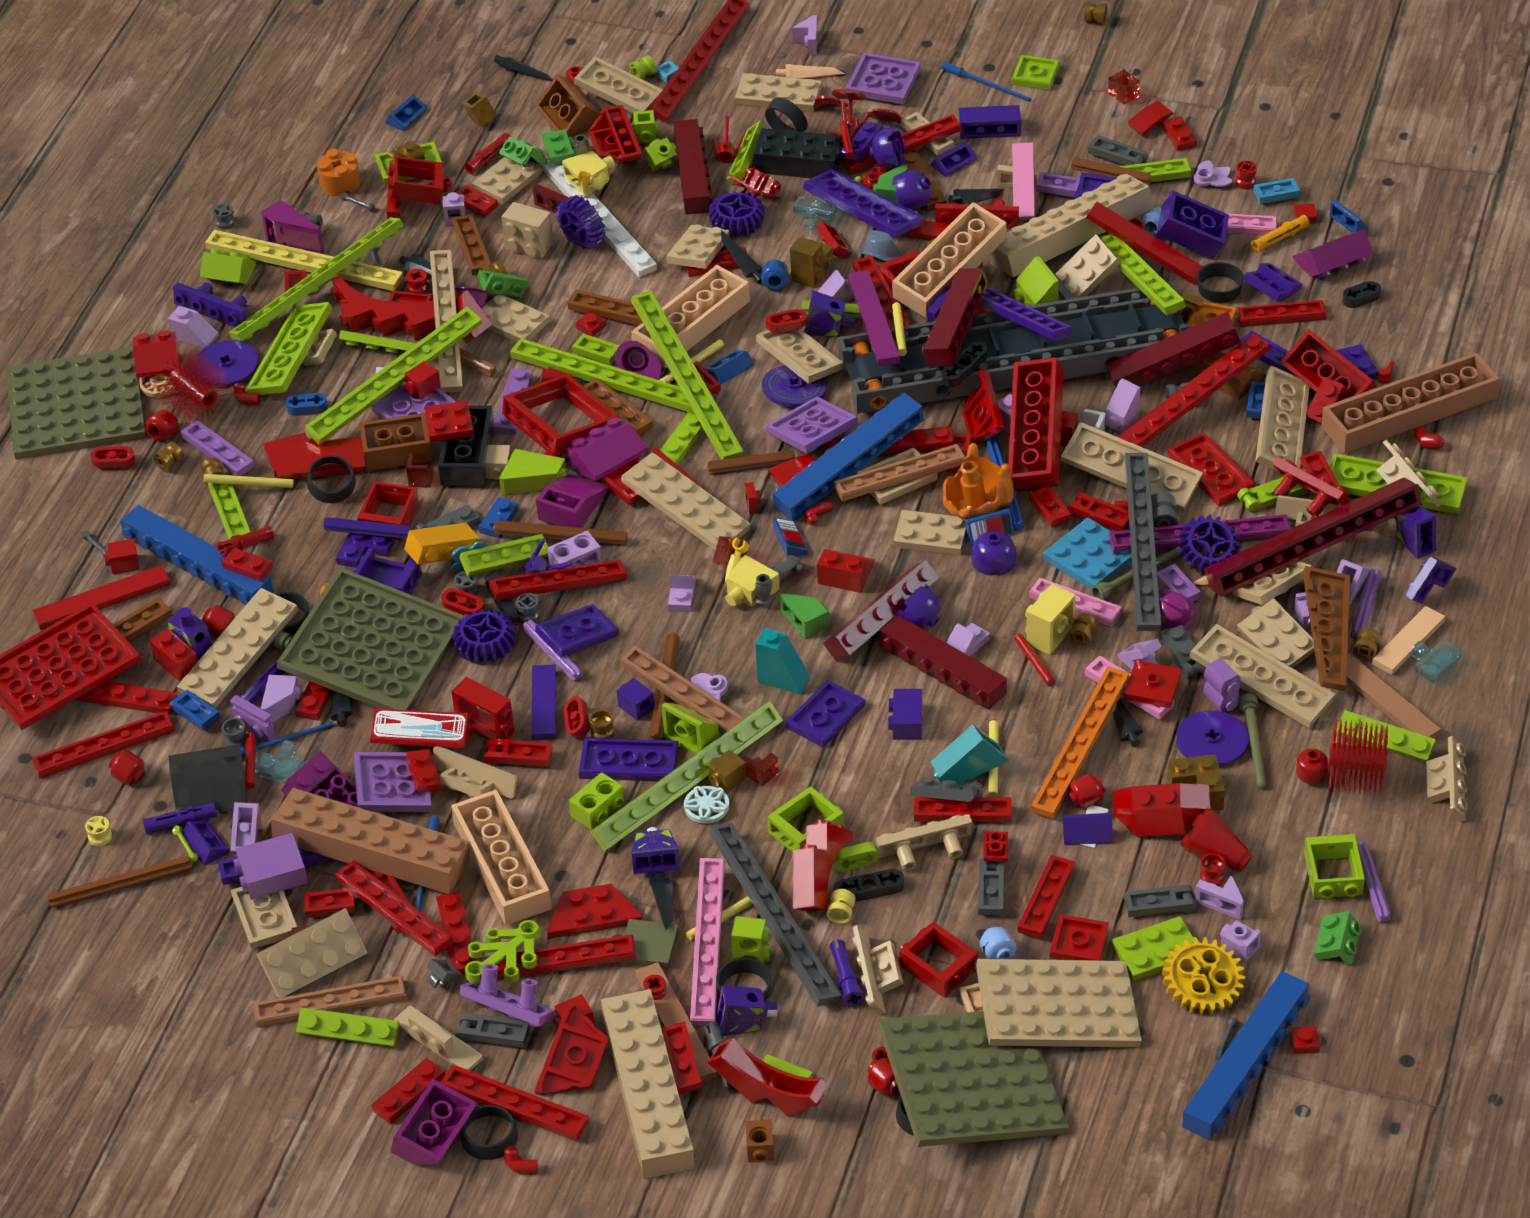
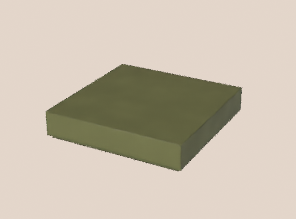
[619,919,678,968]

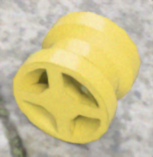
[85,816,112,847]

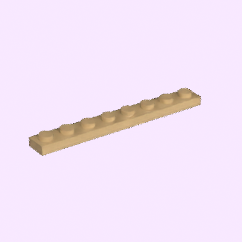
[430,250,463,392]

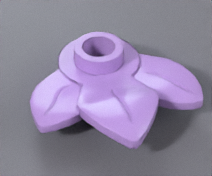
[1194,160,1232,187]
[691,673,728,701]

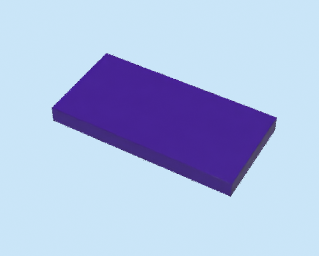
[579,738,679,781]

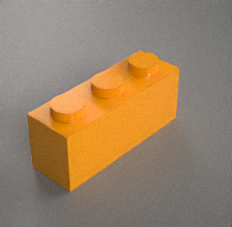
[404,523,480,565]

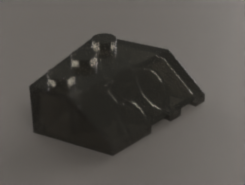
[168,745,248,814]

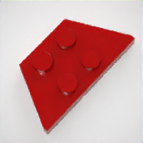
[962,369,1005,445]
[547,884,642,939]
[534,1001,609,1095]

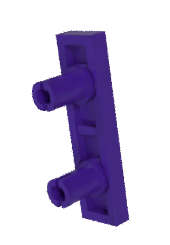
[173,282,247,327]

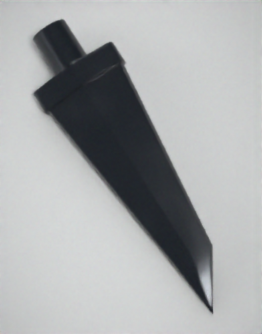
[494,55,553,81]
[948,188,1004,205]
[721,230,762,284]
[399,253,432,278]
[330,691,353,727]
[1112,698,1143,747]
[649,872,674,930]

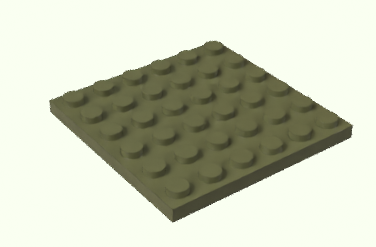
[6,347,146,459]
[277,567,464,710]
[878,1011,1069,1147]

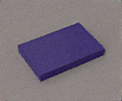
[535,604,619,657]
[785,680,866,748]

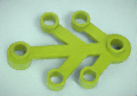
[465,920,541,984]

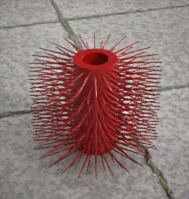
[154,348,233,425]
[1328,719,1388,796]

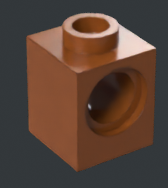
[745,1119,774,1162]

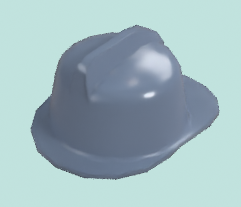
[859,230,905,261]

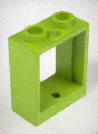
[767,786,844,853]
[1304,834,1365,899]

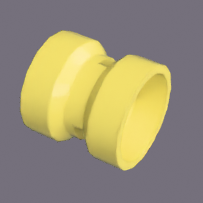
[827,889,856,924]

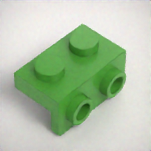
[542,129,577,164]
[499,137,548,167]
[477,270,529,297]
[1313,911,1361,965]

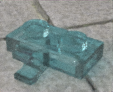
[793,196,838,228]
[1411,639,1462,683]
[255,740,305,783]

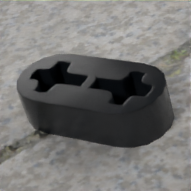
[1342,281,1381,308]

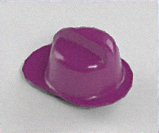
[455,287,491,309]
[615,340,662,380]
[1158,589,1198,630]

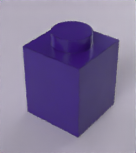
[617,678,654,721]

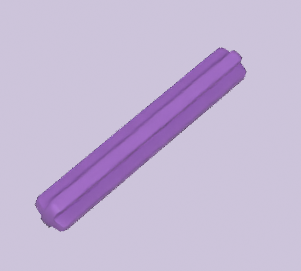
[1351,568,1381,638]
[523,620,583,681]
[1357,842,1391,923]

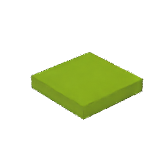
[1011,55,1060,90]

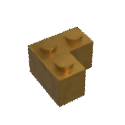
[790,236,835,288]
[1167,754,1225,811]

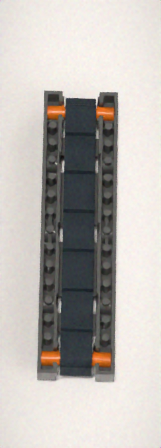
[838,282,1193,414]

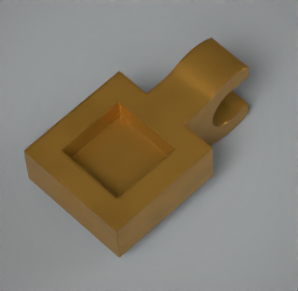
[388,140,425,164]
[1181,291,1204,318]

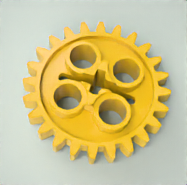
[1162,937,1245,1015]

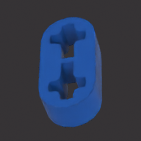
[285,393,328,416]

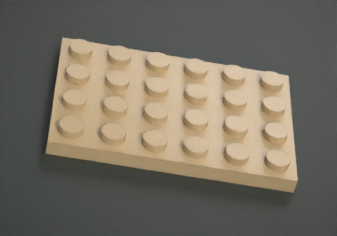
[976,959,1142,1047]

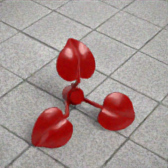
[814,89,903,140]

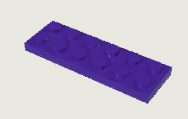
[803,169,924,238]

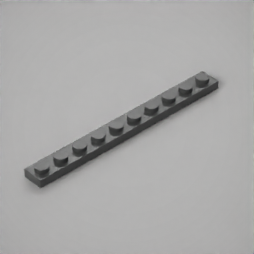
[1125,453,1161,631]
[709,822,841,1007]

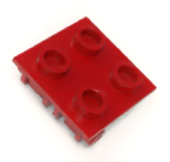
[727,167,781,200]

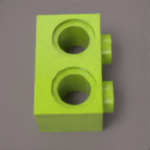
[569,772,624,830]
[731,916,771,964]

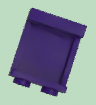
[352,547,422,594]

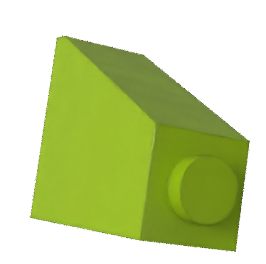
[499,449,568,495]

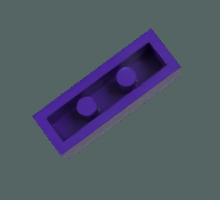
[959,105,1021,139]

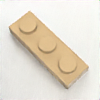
[901,112,954,156]

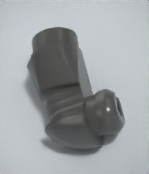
[772,555,805,584]

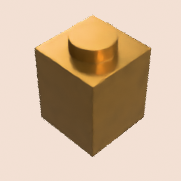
[462,91,497,127]
[708,750,747,793]

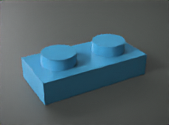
[1253,178,1300,204]

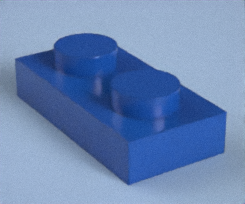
[1246,381,1265,419]
[478,497,519,538]
[170,689,220,731]

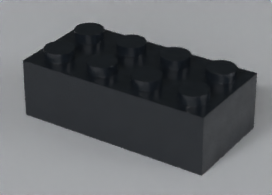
[753,128,842,178]
[438,406,495,486]

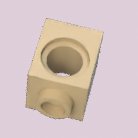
[485,445,511,479]

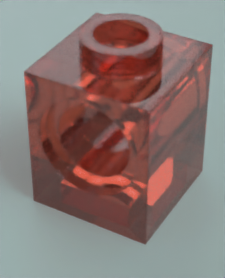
[1108,69,1140,105]

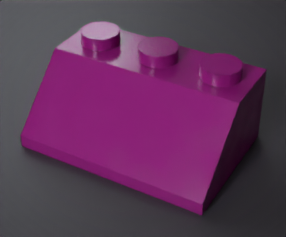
[1293,229,1373,278]
[564,417,648,481]
[390,1079,477,1164]

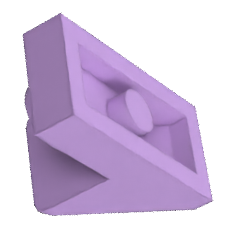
[793,15,817,55]
[818,270,854,301]
[668,575,696,612]
[947,623,990,657]
[1117,639,1162,669]
[230,802,262,852]
[1195,876,1243,920]

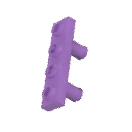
[460,963,555,1027]

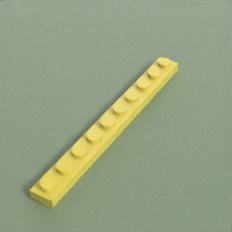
[205,230,403,291]

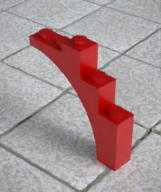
[331,276,436,341]

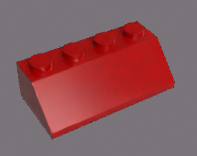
[1280,329,1378,402]

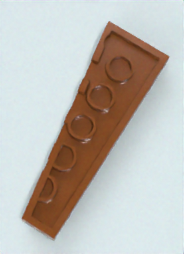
[1303,566,1350,691]

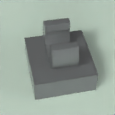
[427,959,462,989]

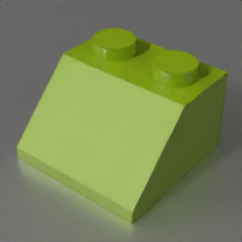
[1014,256,1059,306]
[662,703,719,754]

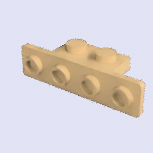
[1377,440,1441,507]
[1275,495,1339,527]
[1427,736,1468,822]
[432,747,518,799]
[852,925,904,1015]
[394,1006,483,1071]

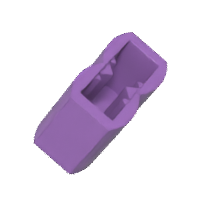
[1203,658,1241,713]

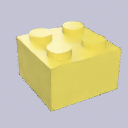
[1025,584,1076,655]

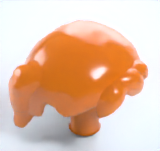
[943,443,1014,519]

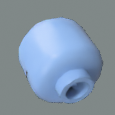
[1141,207,1161,237]
[980,927,1017,959]

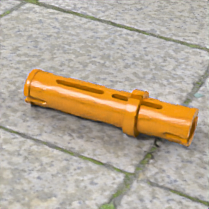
[1251,215,1310,253]

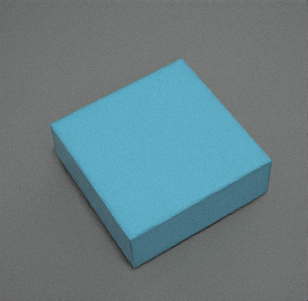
[655,61,679,83]

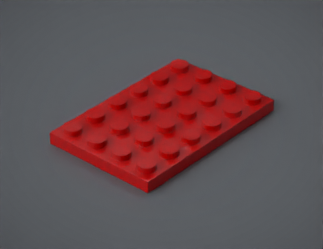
[0,602,142,731]

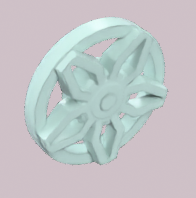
[684,786,729,824]

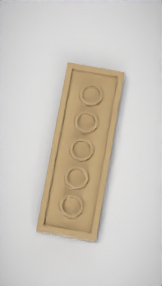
[1255,366,1309,470]
[1061,422,1203,512]
[621,452,751,554]
[177,588,299,709]
[1189,624,1335,728]

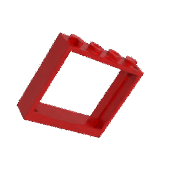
[502,374,619,457]

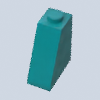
[755,628,810,694]
[931,725,1009,784]

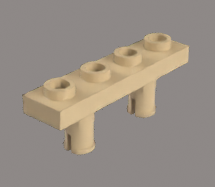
[875,814,972,871]

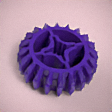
[709,190,765,237]
[556,195,606,249]
[1178,514,1240,573]
[452,609,516,664]

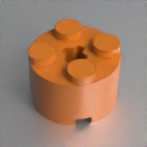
[317,149,360,196]

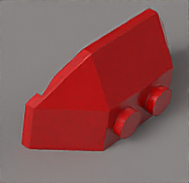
[589,105,643,164]
[1113,783,1211,837]

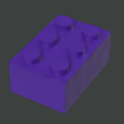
[1157,190,1229,259]

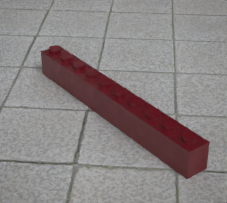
[1204,477,1422,597]

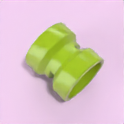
[629,55,657,79]

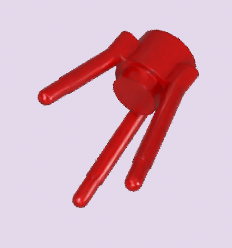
[713,115,746,163]

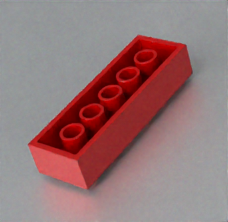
[1008,357,1064,491]

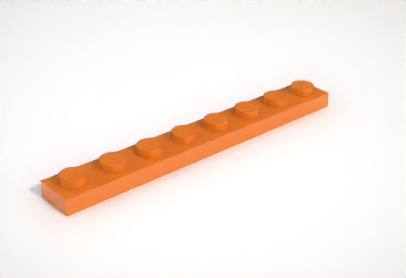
[1031,666,1130,819]

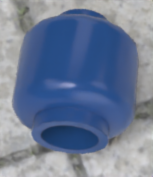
[761,260,789,291]

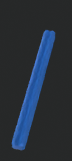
[985,435,1024,530]

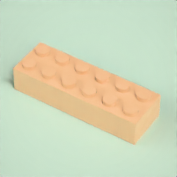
[892,202,1006,318]
[631,265,750,368]
[451,789,552,926]

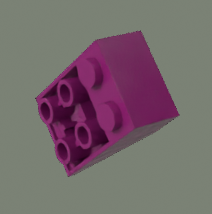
[261,200,324,254]
[536,474,609,528]
[281,751,358,807]

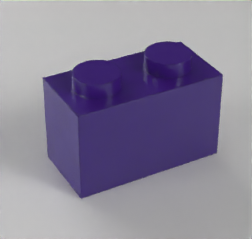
[888,689,922,740]

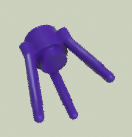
[525,539,572,574]

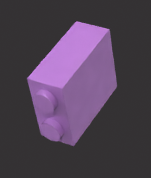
[233,833,308,899]

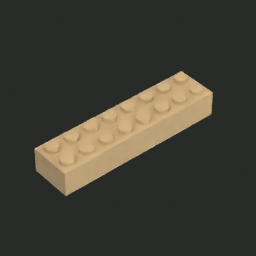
[990,174,1154,278]
[601,989,695,1179]

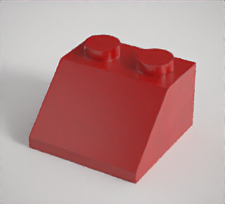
[133,330,180,378]
[817,549,875,593]

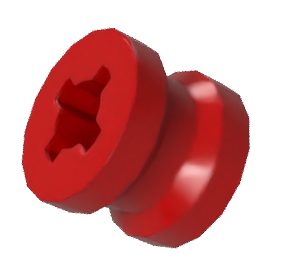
[406,269,429,294]

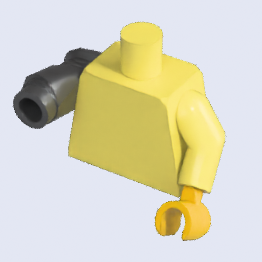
[562,134,615,197]
[725,537,780,607]

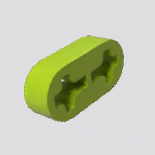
[833,842,879,872]

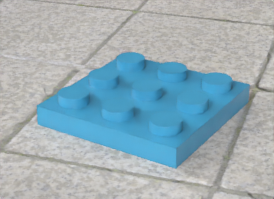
[1042,517,1132,590]

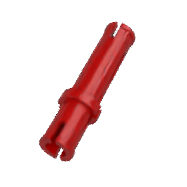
[464,133,511,174]
[216,526,274,556]

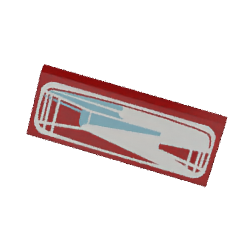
[370,708,473,748]

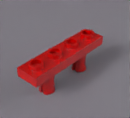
[935,198,1019,228]
[1272,457,1350,518]

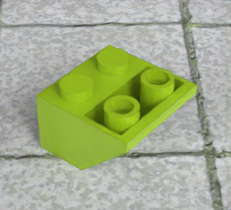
[200,249,257,284]

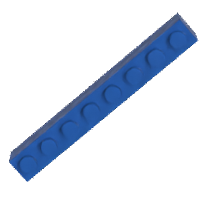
[773,393,924,521]
[120,505,274,605]
[1182,971,1310,1140]

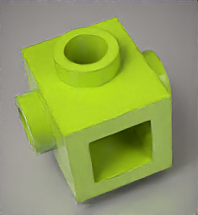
[631,110,659,144]
[643,137,677,172]

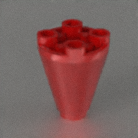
[1180,808,1253,871]

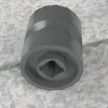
[1151,492,1178,528]

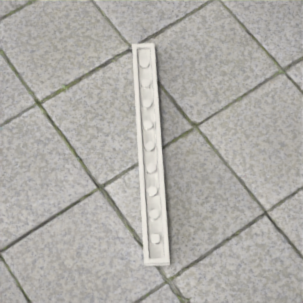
[542,156,657,278]

